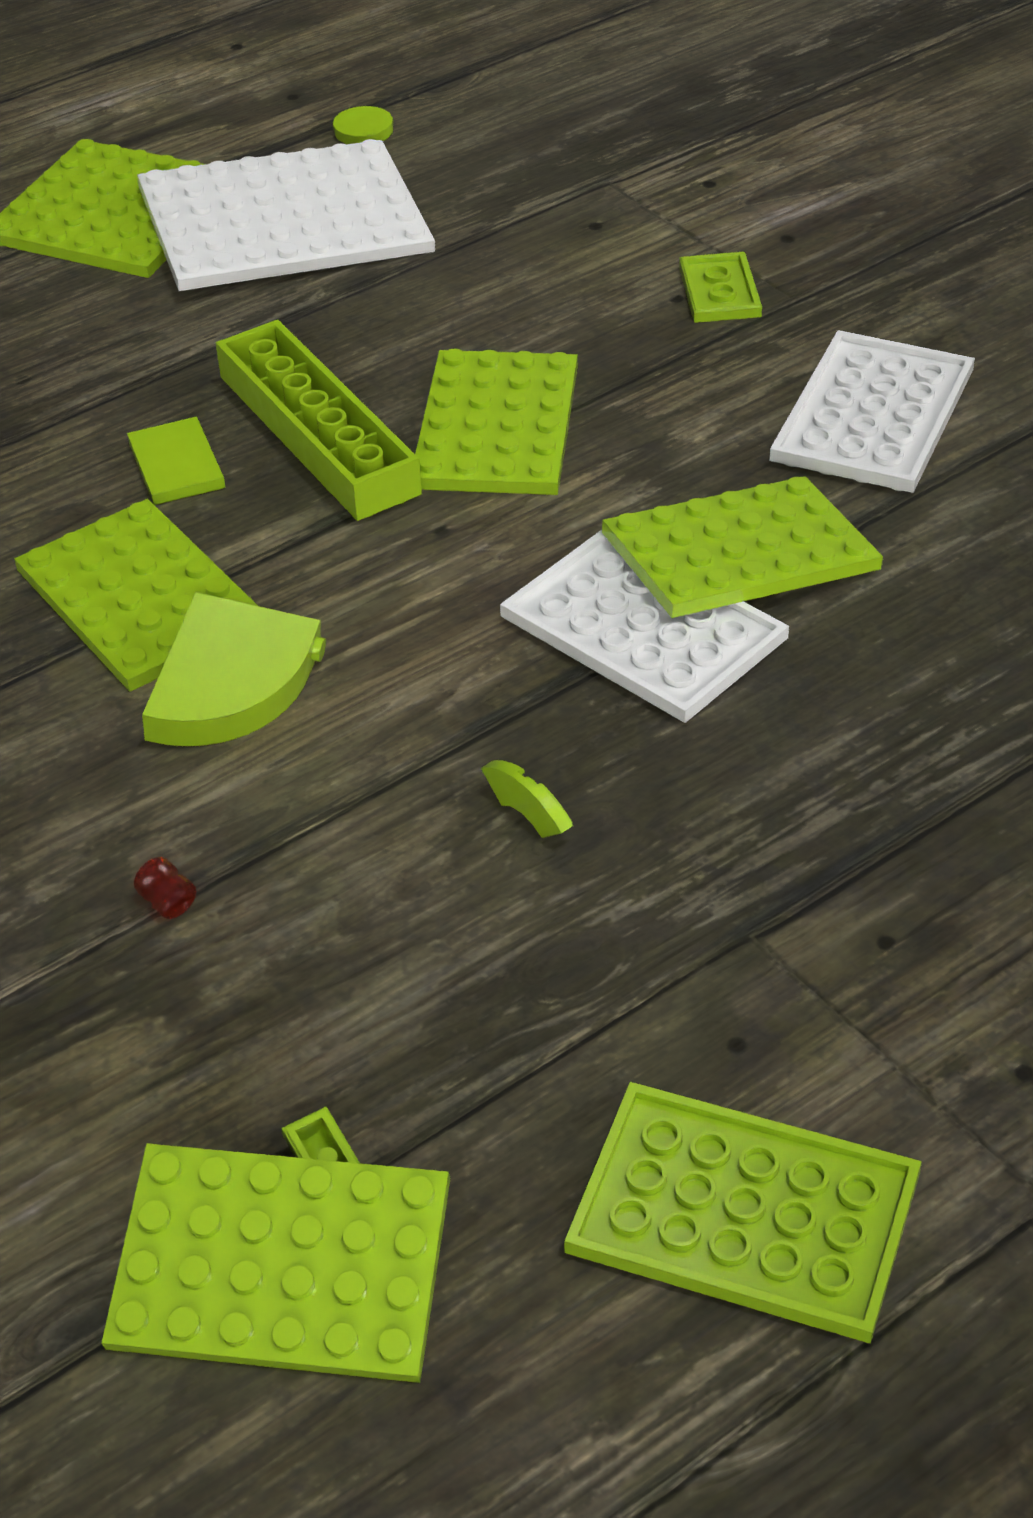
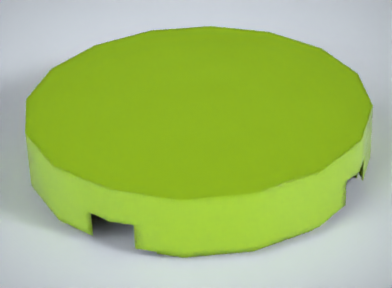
[333,106,393,144]

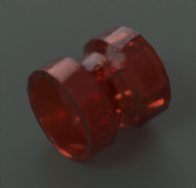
[134,857,196,919]

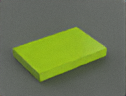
[679,252,762,323]
[127,417,226,505]

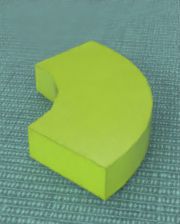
[481,760,573,838]

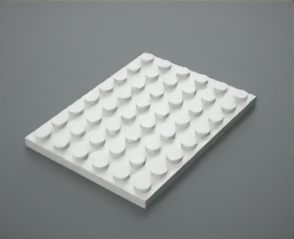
[137,139,435,291]

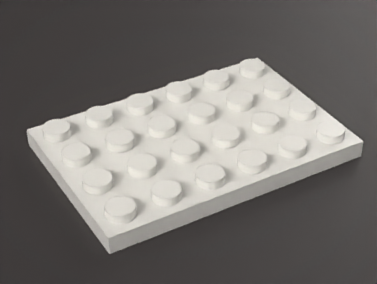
[770,330,975,493]
[500,530,789,723]

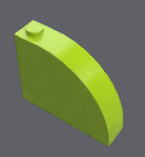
[142,592,326,746]

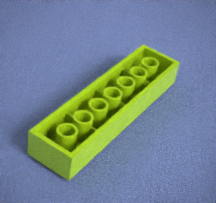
[215,319,422,521]

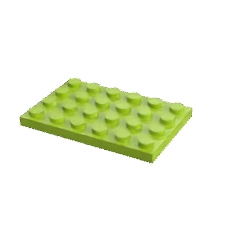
[415,349,578,495]
[602,476,883,618]
[14,498,258,692]
[564,1082,922,1344]
[102,1143,450,1383]

